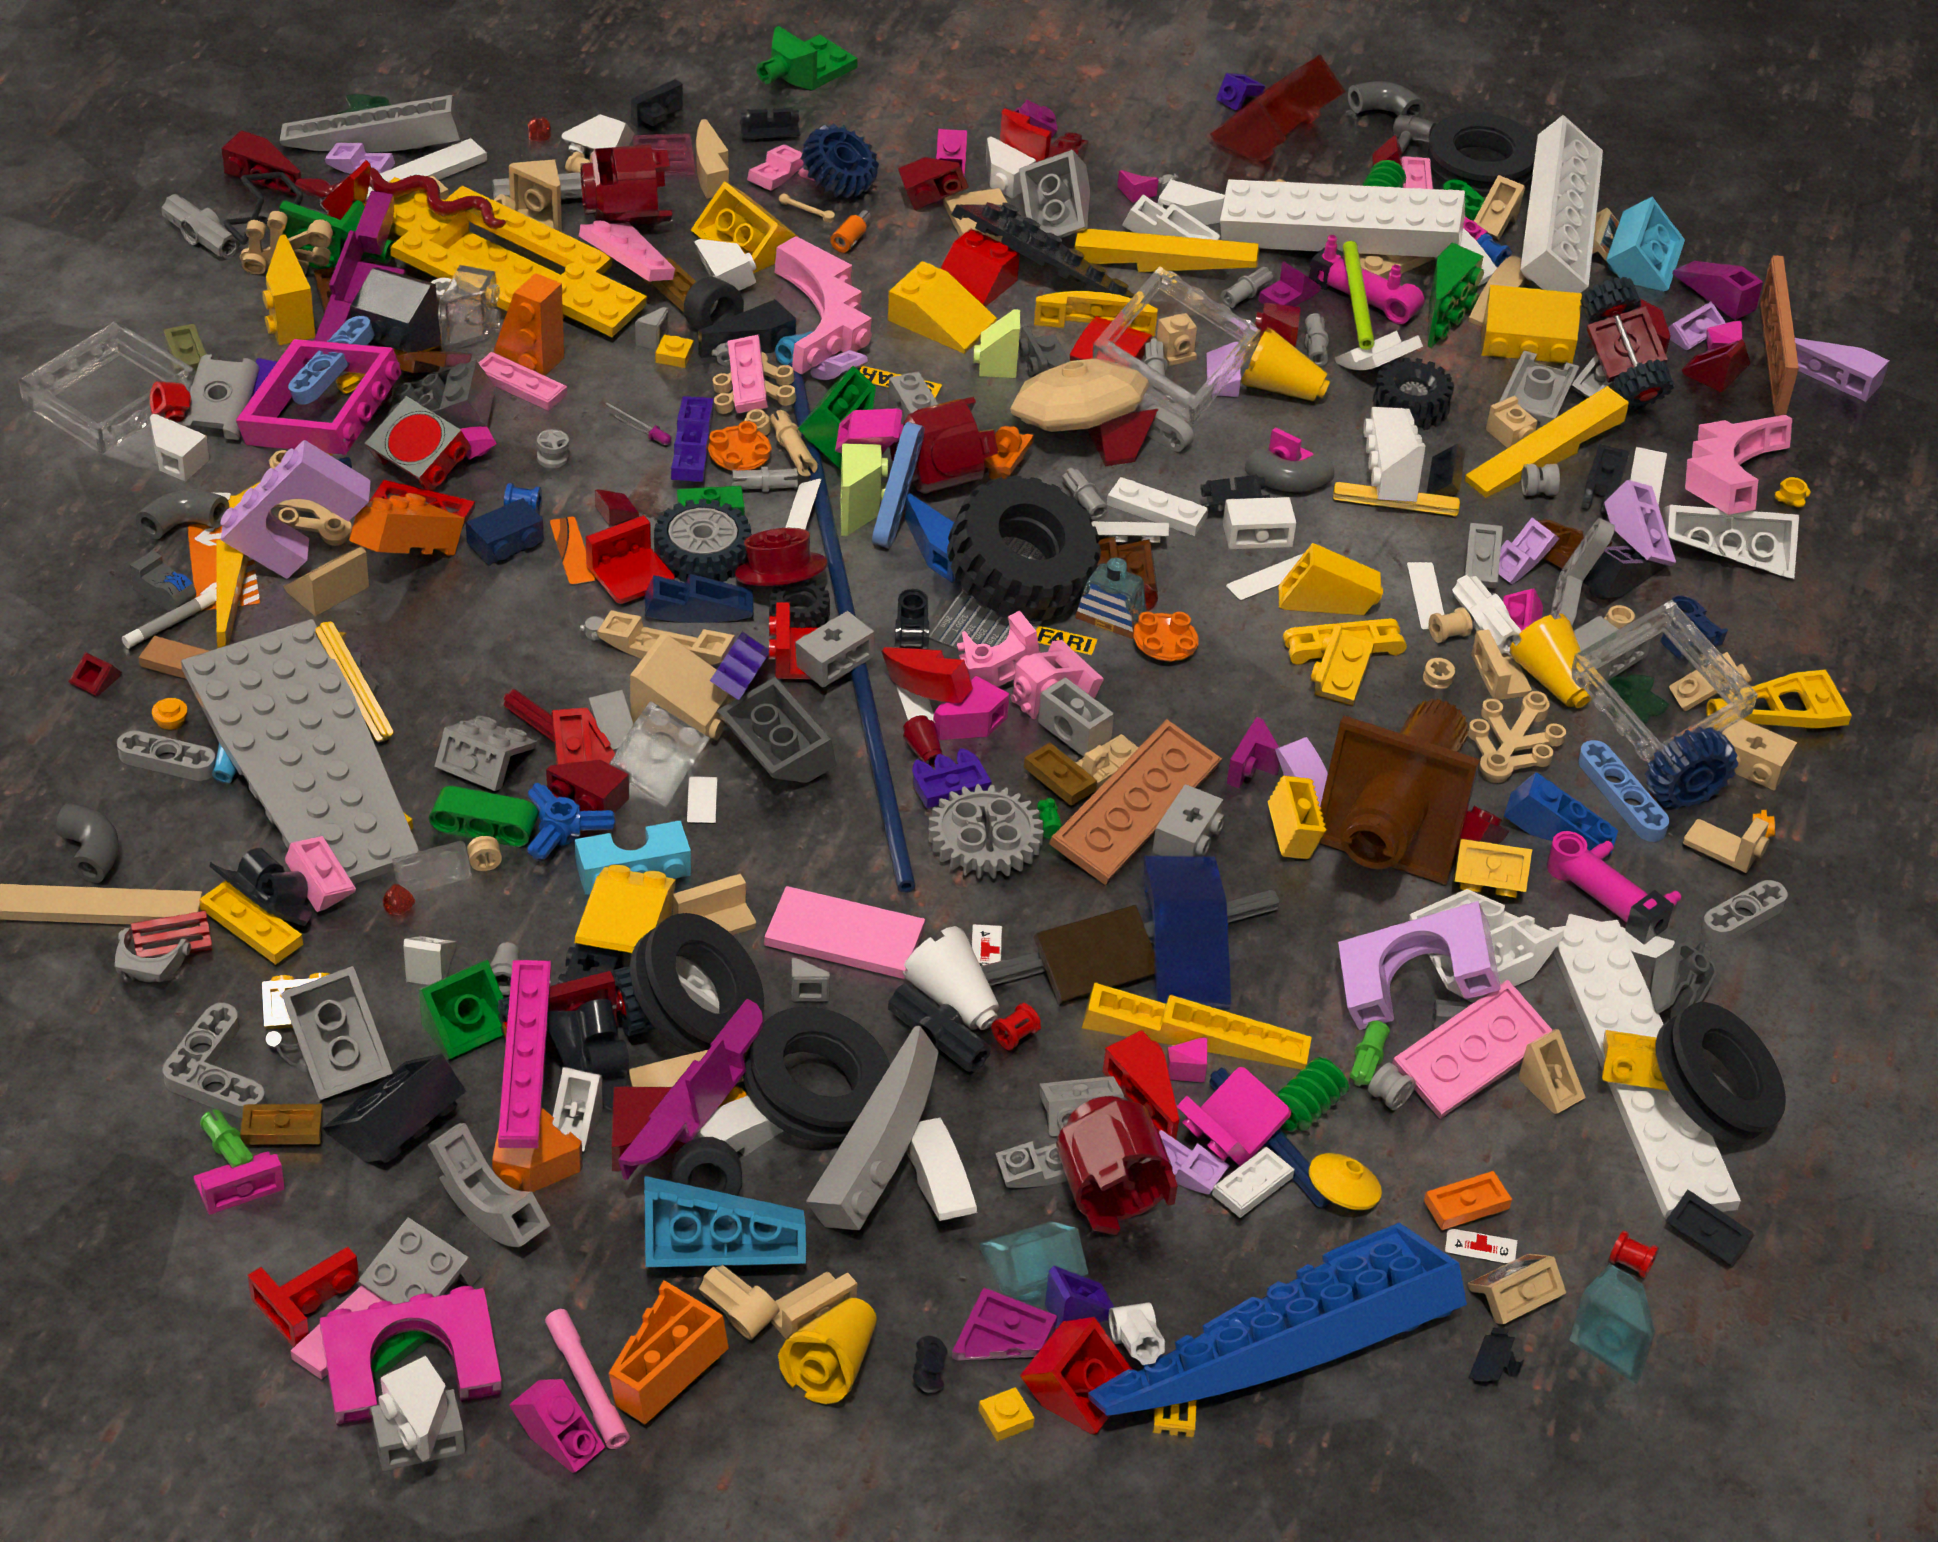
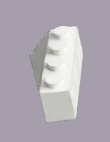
[1364,407,1426,502]
[1662,505,1799,580]

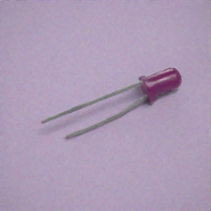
[606,403,672,445]

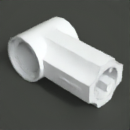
[1109,1302,1165,1365]

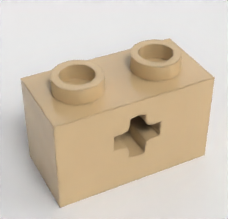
[1722,716,1797,791]

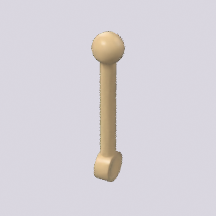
[779,193,835,222]

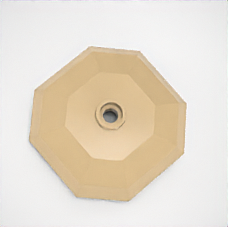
[1010,359,1149,432]

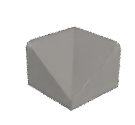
[635,307,669,350]
[791,958,829,1002]

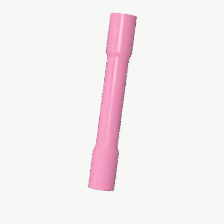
[545,1309,630,1449]

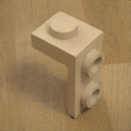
[1669,652,1753,711]
[1683,817,1770,873]

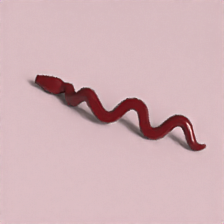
[294,167,506,229]

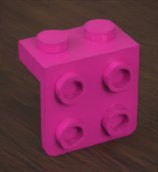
[1176,1067,1291,1166]

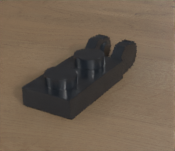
[1582,444,1630,514]

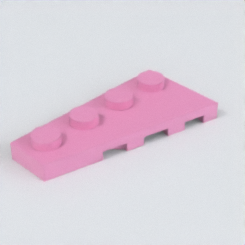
[579,221,675,281]

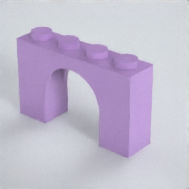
[220,440,370,579]
[1338,901,1501,1030]

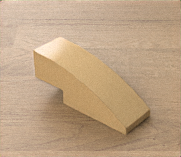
[696,119,729,198]

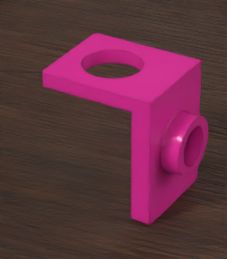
[1269,427,1313,461]

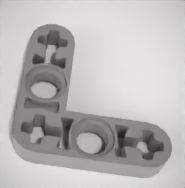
[1550,518,1615,625]
[163,1003,266,1118]

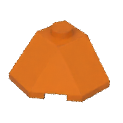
[492,1108,583,1192]

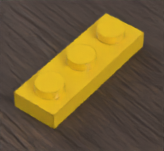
[199,880,303,965]

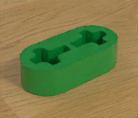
[1443,179,1485,221]

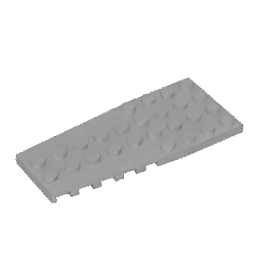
[181,619,420,884]

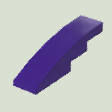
[671,396,714,482]
[710,631,769,700]

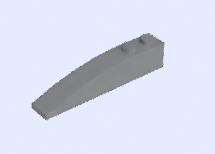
[280,95,462,152]
[806,1026,938,1230]

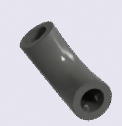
[1348,81,1425,118]
[1245,447,1334,492]
[136,490,229,540]
[56,802,119,883]

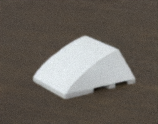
[1409,889,1564,1003]

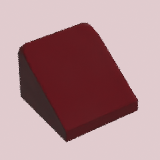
[1373,135,1403,167]
[595,489,639,526]
[68,652,122,697]

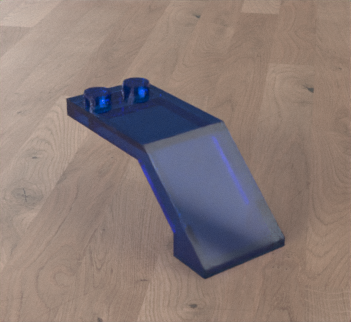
[1143,856,1231,1009]

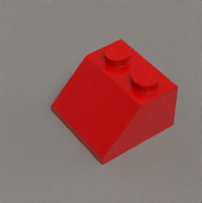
[940,229,1020,307]
[1020,1317,1132,1434]

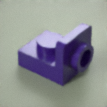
[1216,73,1265,110]

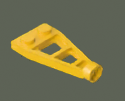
[1706,669,1852,728]

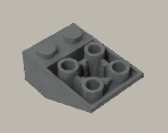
[388,360,495,429]

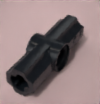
[888,983,991,1073]

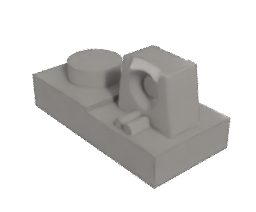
[1465,523,1503,589]

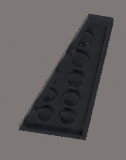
[951,202,1137,299]

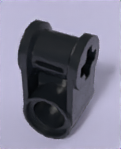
[894,588,929,649]

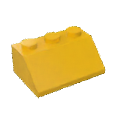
[691,181,799,274]
[1481,285,1582,364]

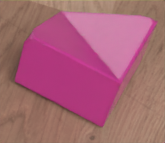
[1117,170,1159,203]
[1707,321,1742,351]
[1167,1037,1207,1082]

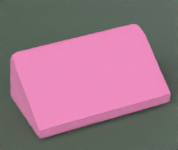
[285,836,356,912]

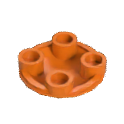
[708,421,772,471]
[1133,611,1199,662]

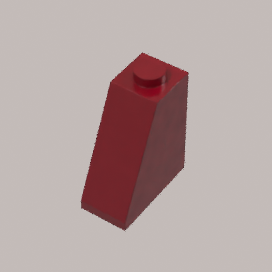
[612,1087,685,1171]

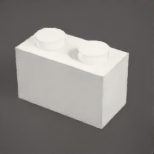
[1223,497,1296,549]

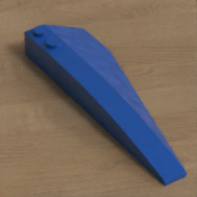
[1088,1222,1467,1416]

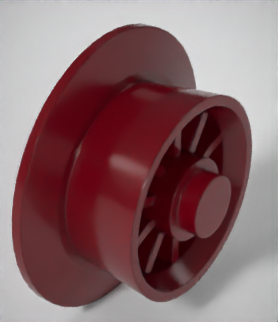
[735,528,827,586]

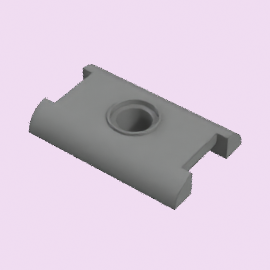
[1499,350,1579,426]
[180,354,259,440]

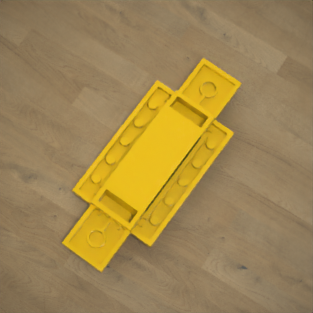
[363,177,647,337]

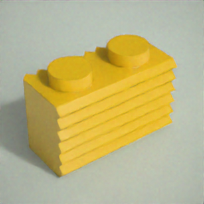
[1267,776,1327,859]

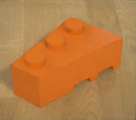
[493,273,564,376]
[349,493,465,555]
[609,1280,729,1424]

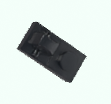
[631,79,683,128]

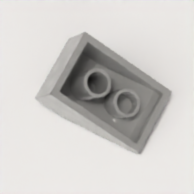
[1019,150,1090,238]
[280,966,393,1100]

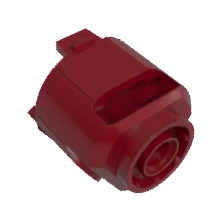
[580,145,672,225]
[889,397,998,495]
[1056,1096,1178,1235]

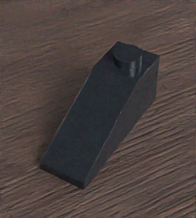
[698,299,796,358]
[1582,546,1667,599]

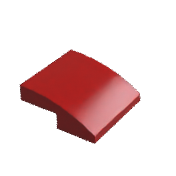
[1000,108,1052,162]
[1069,316,1152,369]

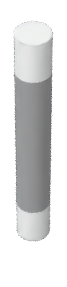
[122,591,215,649]

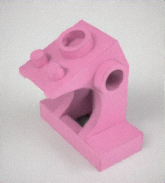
[957,611,1040,687]
[1010,640,1104,719]

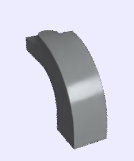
[428,1123,550,1247]

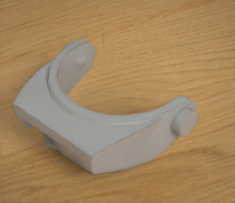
[115,928,191,983]

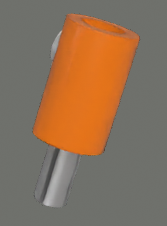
[830,210,871,253]

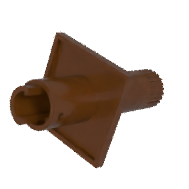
[1320,699,1481,885]

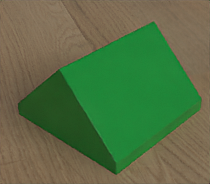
[419,960,504,1059]

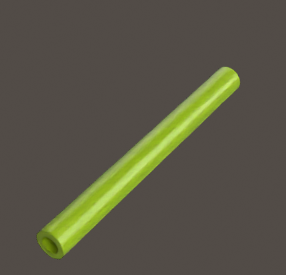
[1343,241,1374,350]

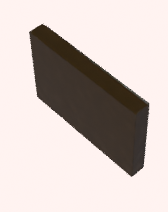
[1034,905,1161,1004]

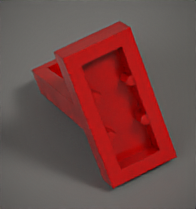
[248,1246,359,1348]

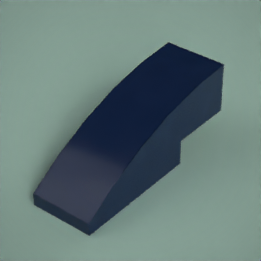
[645,574,753,623]

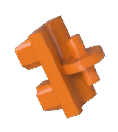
[984,426,1034,480]

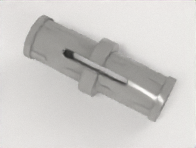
[1304,313,1329,367]
[732,467,798,492]

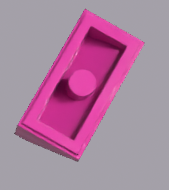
[1503,589,1543,631]

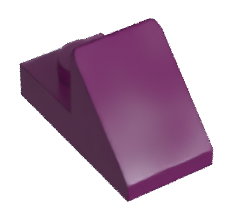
[1258,261,1321,307]
[1227,717,1280,788]

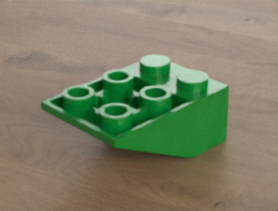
[1427,243,1484,348]

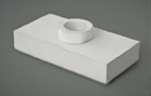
[1212,1147,1294,1218]

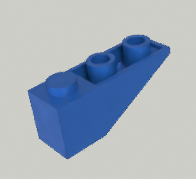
[905,493,957,583]
[1504,772,1618,856]

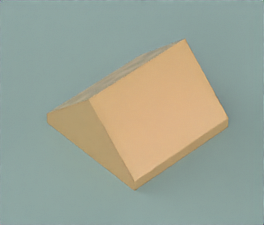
[509,159,562,232]
[283,546,369,616]

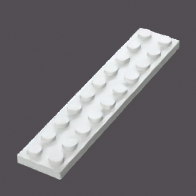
[1549,920,1741,1219]

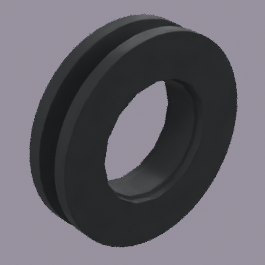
[1427,112,1537,197]
[630,913,764,1053]
[1656,1002,1786,1144]
[743,1007,890,1143]

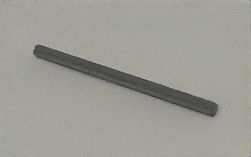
[981,889,1280,986]

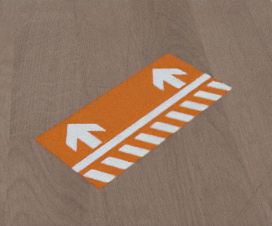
[188,523,260,611]

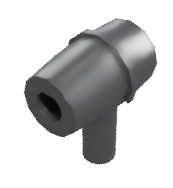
[1393,115,1436,154]

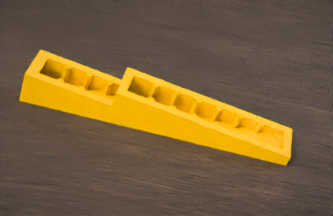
[1075,229,1259,272]
[1464,386,1629,498]
[216,496,249,649]
[1082,983,1312,1070]

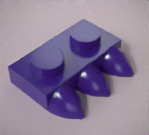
[912,748,992,809]

